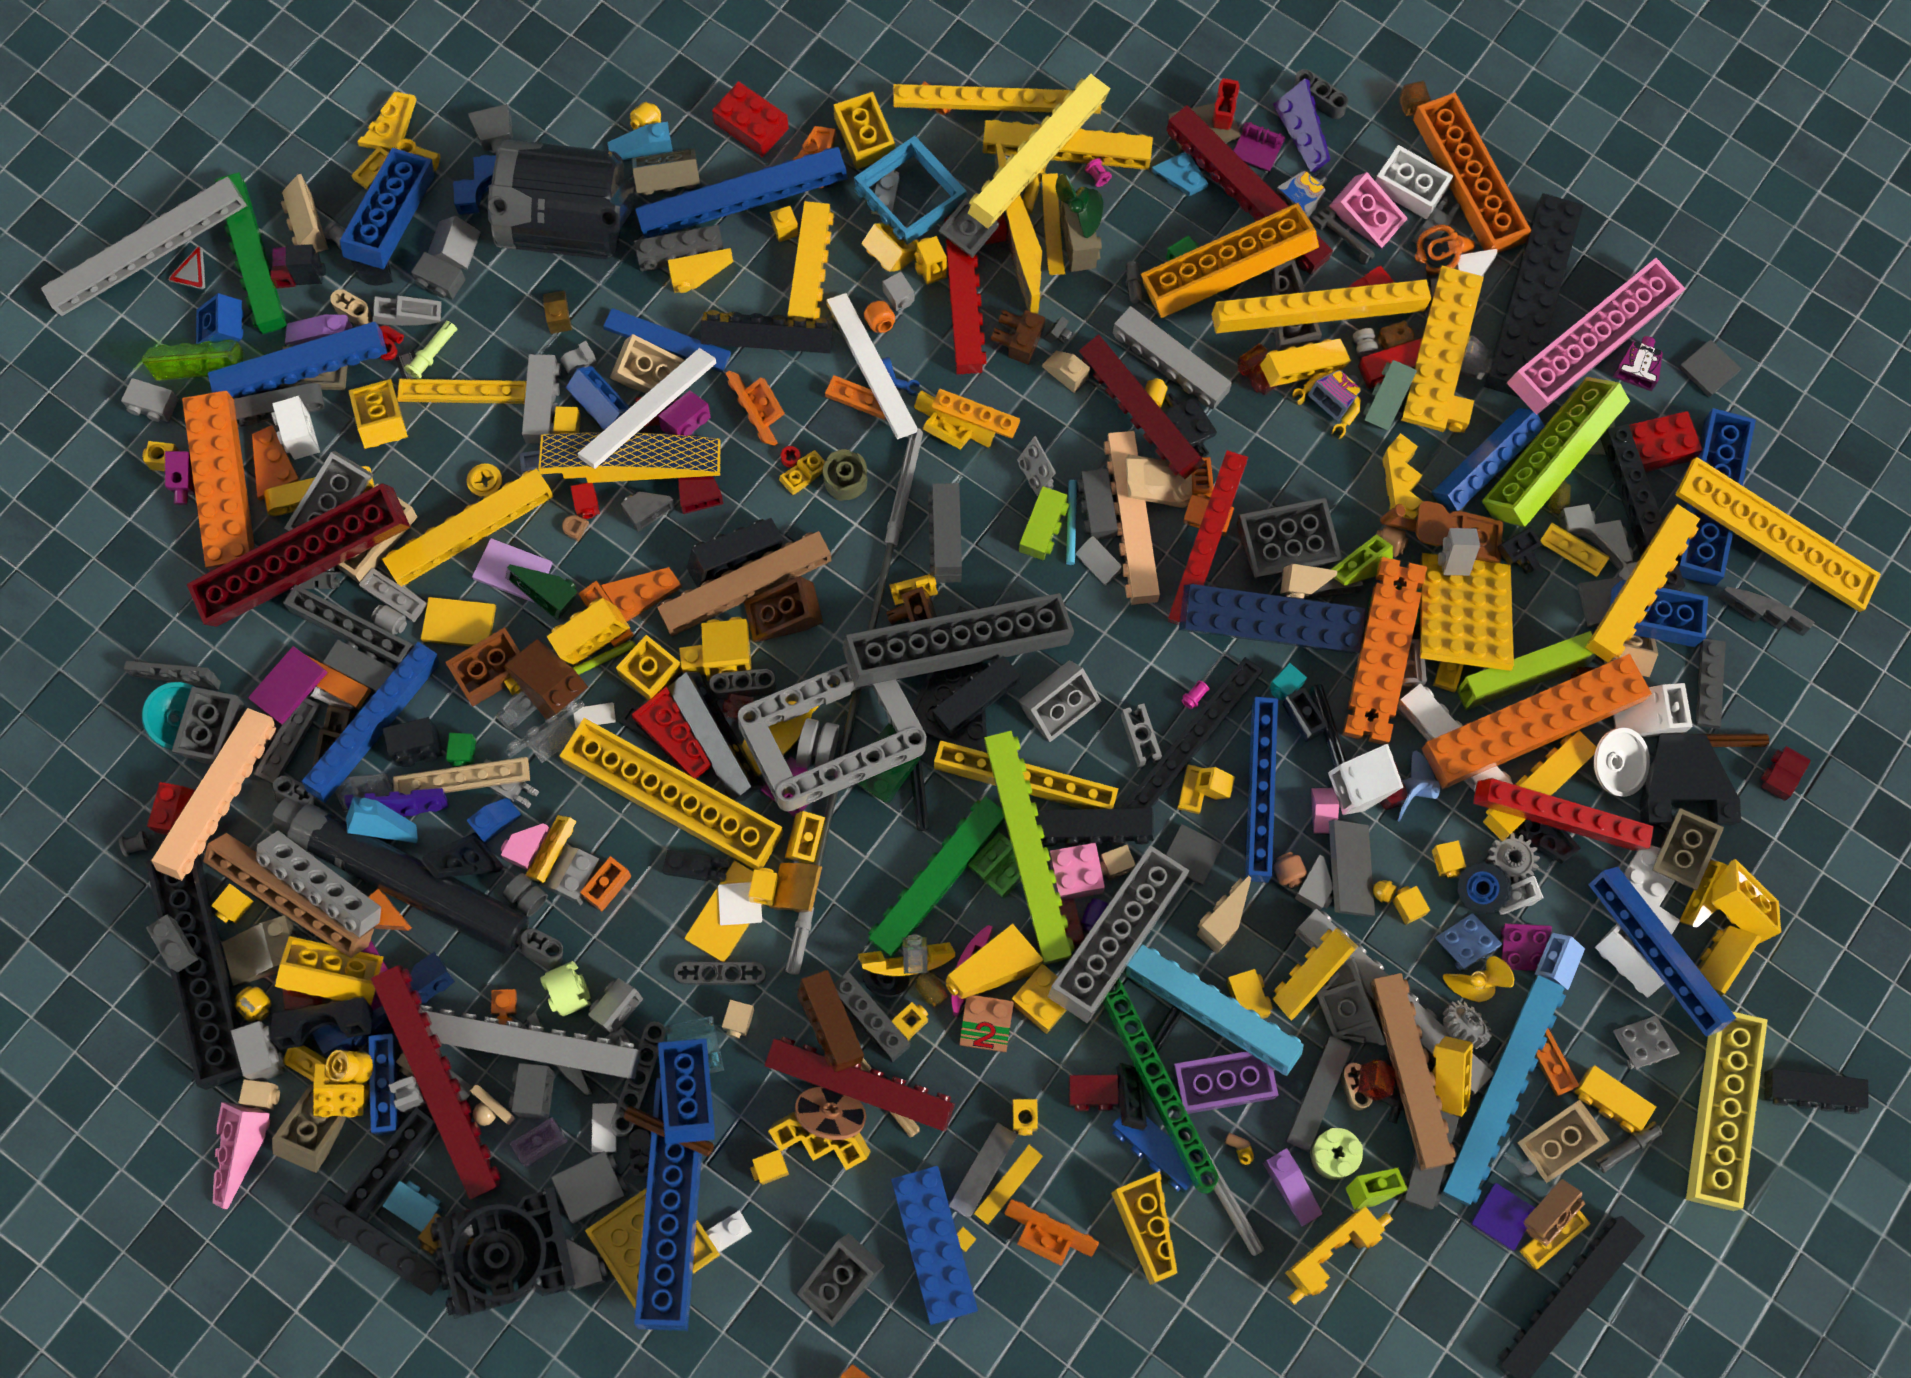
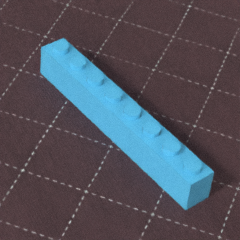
[1126,944,1304,1076]

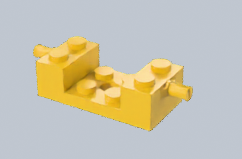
[1285,1206,1393,1305]

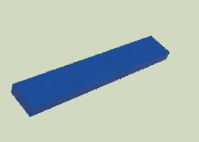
[603,308,731,373]

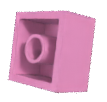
[1049,843,1105,901]

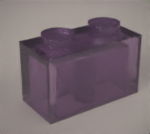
[510,1117,568,1167]

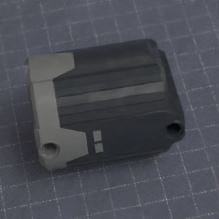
[488,139,635,259]

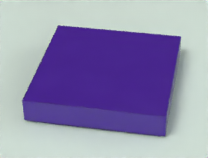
[1470,1183,1535,1251]

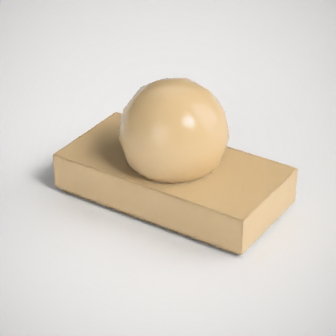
[470,1085,515,1126]

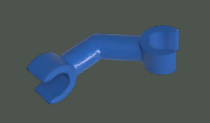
[881,357,920,396]

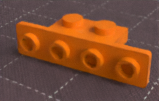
[726,371,785,446]
[1005,1199,1099,1266]

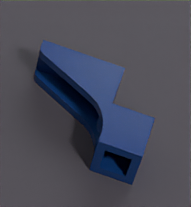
[453,155,496,215]

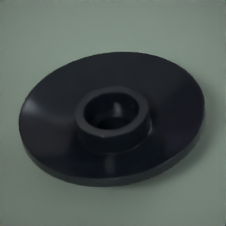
[863,969,909,997]

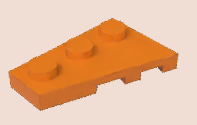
[252,425,300,501]
[601,567,682,622]

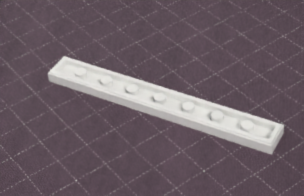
[826,293,917,439]
[578,348,716,469]

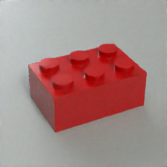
[712,81,789,157]
[1629,411,1703,472]

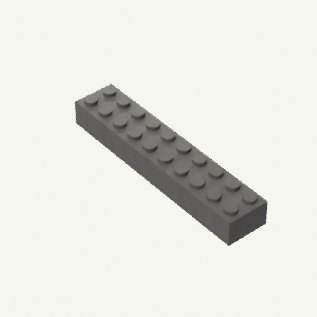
[842,593,1074,688]

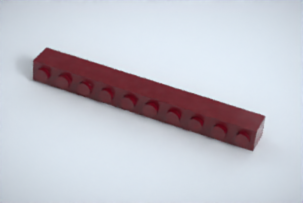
[1166,105,1333,275]
[371,966,501,1199]

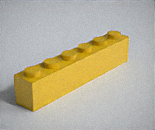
[788,201,834,320]
[1483,730,1597,841]

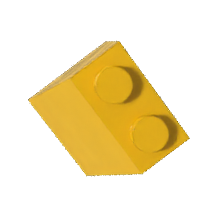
[701,617,752,681]

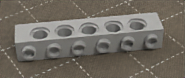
[256,831,381,937]

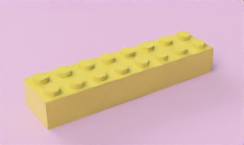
[1686,1012,1767,1211]

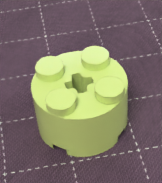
[540,961,591,1016]
[1310,1128,1363,1180]

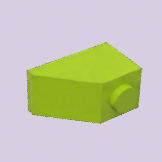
[1346,1168,1407,1210]

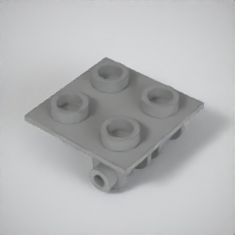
[1017,436,1056,496]
[1613,1016,1679,1070]

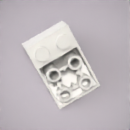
[1613,683,1693,737]
[1328,744,1403,815]

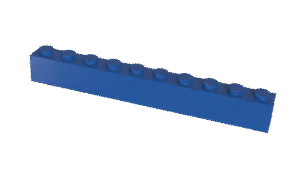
[635,147,848,239]

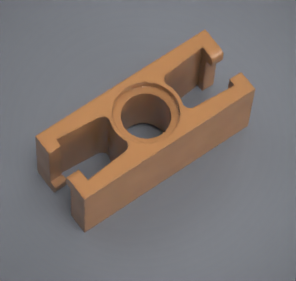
[1523,1179,1585,1247]

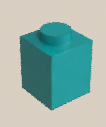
[1269,663,1307,701]

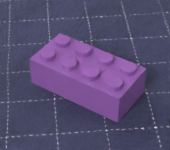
[1172,1051,1278,1114]

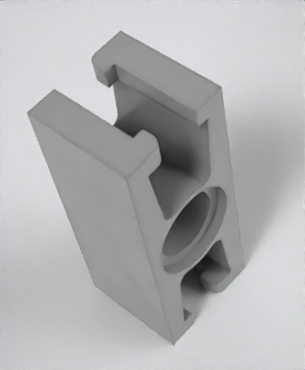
[1121,703,1162,768]
[389,1076,428,1115]

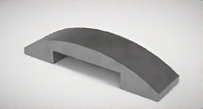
[949,1122,1018,1219]

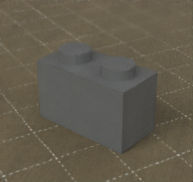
[411,252,466,300]
[146,915,198,972]

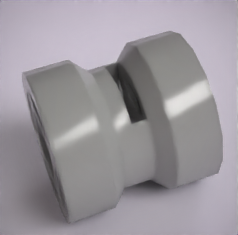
[1352,328,1378,357]

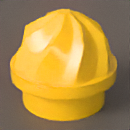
[1373,880,1397,903]

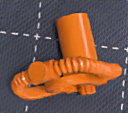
[1415,224,1475,275]

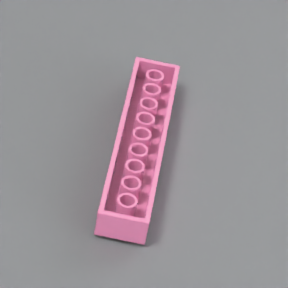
[1507,258,1685,415]

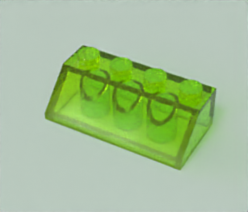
[142,340,243,381]

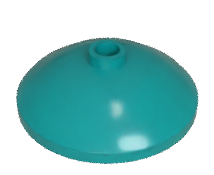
[142,682,195,750]

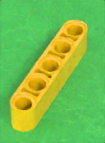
[264,466,374,516]

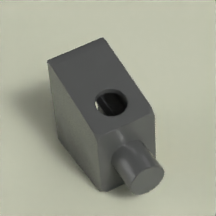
[468,104,513,155]

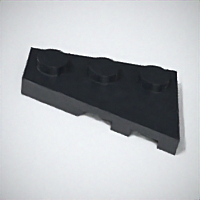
[1513,819,1581,864]

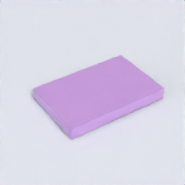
[472,538,553,603]

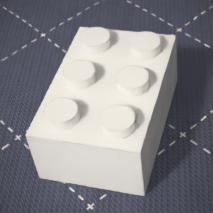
[1375,145,1453,219]

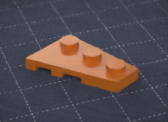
[793,126,836,188]

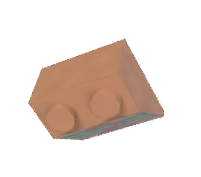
[959,995,1014,1053]

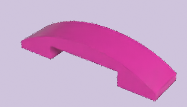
[951,925,993,1017]

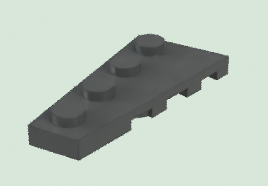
[124,659,221,690]

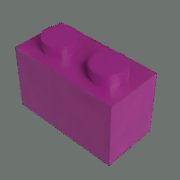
[658,390,711,436]

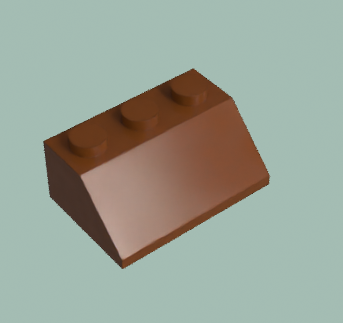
[445,627,520,707]

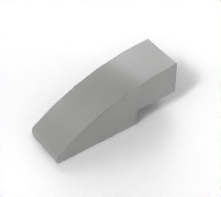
[372,296,441,326]

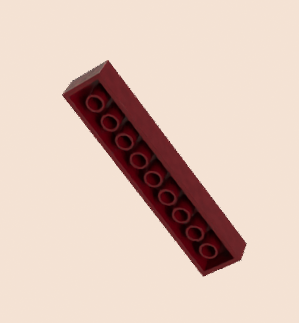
[187,483,411,627]

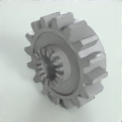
[1486,833,1540,884]
[1442,1000,1492,1049]

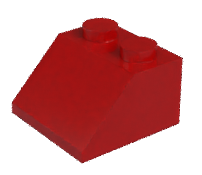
[147,782,196,835]

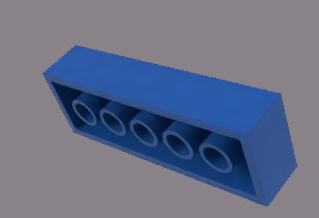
[340,148,435,269]
[891,1166,978,1326]

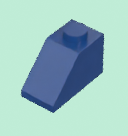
[467,798,522,844]

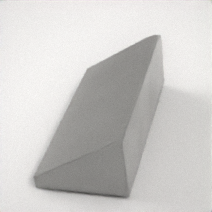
[1075,536,1122,586]

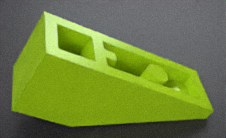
[1331,534,1393,586]

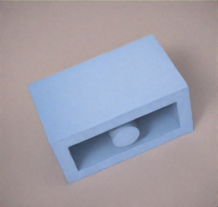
[1535,933,1585,990]

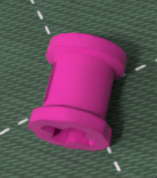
[1085,158,1112,187]

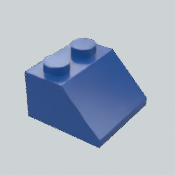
[196,293,244,349]

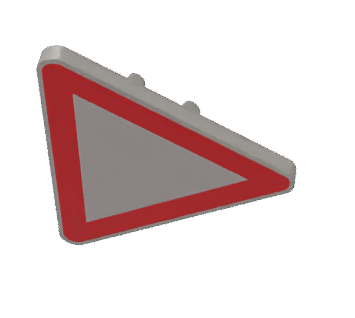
[169,246,205,289]

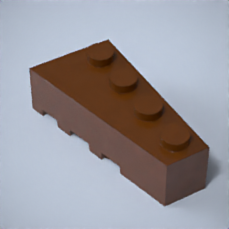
[797,970,864,1073]

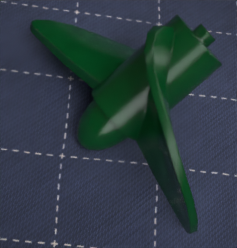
[1055,173,1103,238]

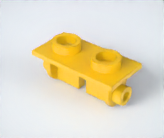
[889,574,938,606]

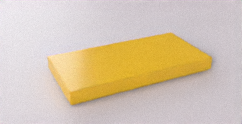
[684,860,762,962]

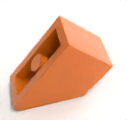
[369,889,412,931]

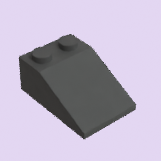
[797,1233,884,1327]

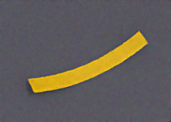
[1042,173,1065,275]
[957,1145,1043,1252]

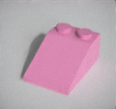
[1329,172,1408,248]

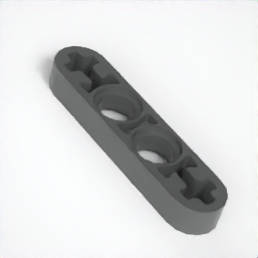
[674,962,766,985]

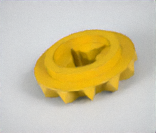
[467,464,502,498]

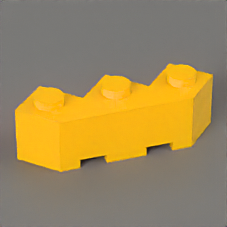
[1382,433,1423,520]
[768,1112,871,1170]

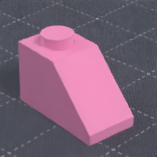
[501,823,550,871]

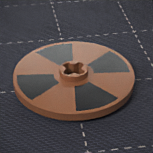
[794,1087,866,1140]

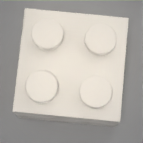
[271,396,320,460]

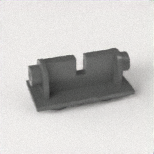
[298,567,342,589]

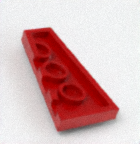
[632,687,711,779]

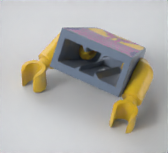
[1292,370,1361,439]

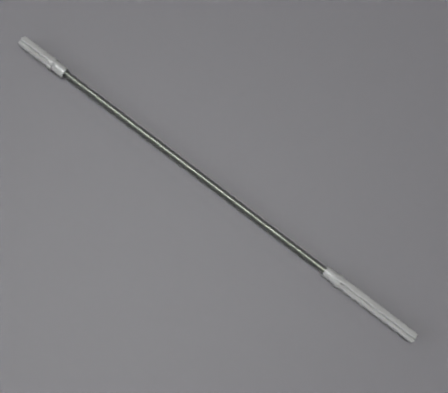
[786,428,923,975]

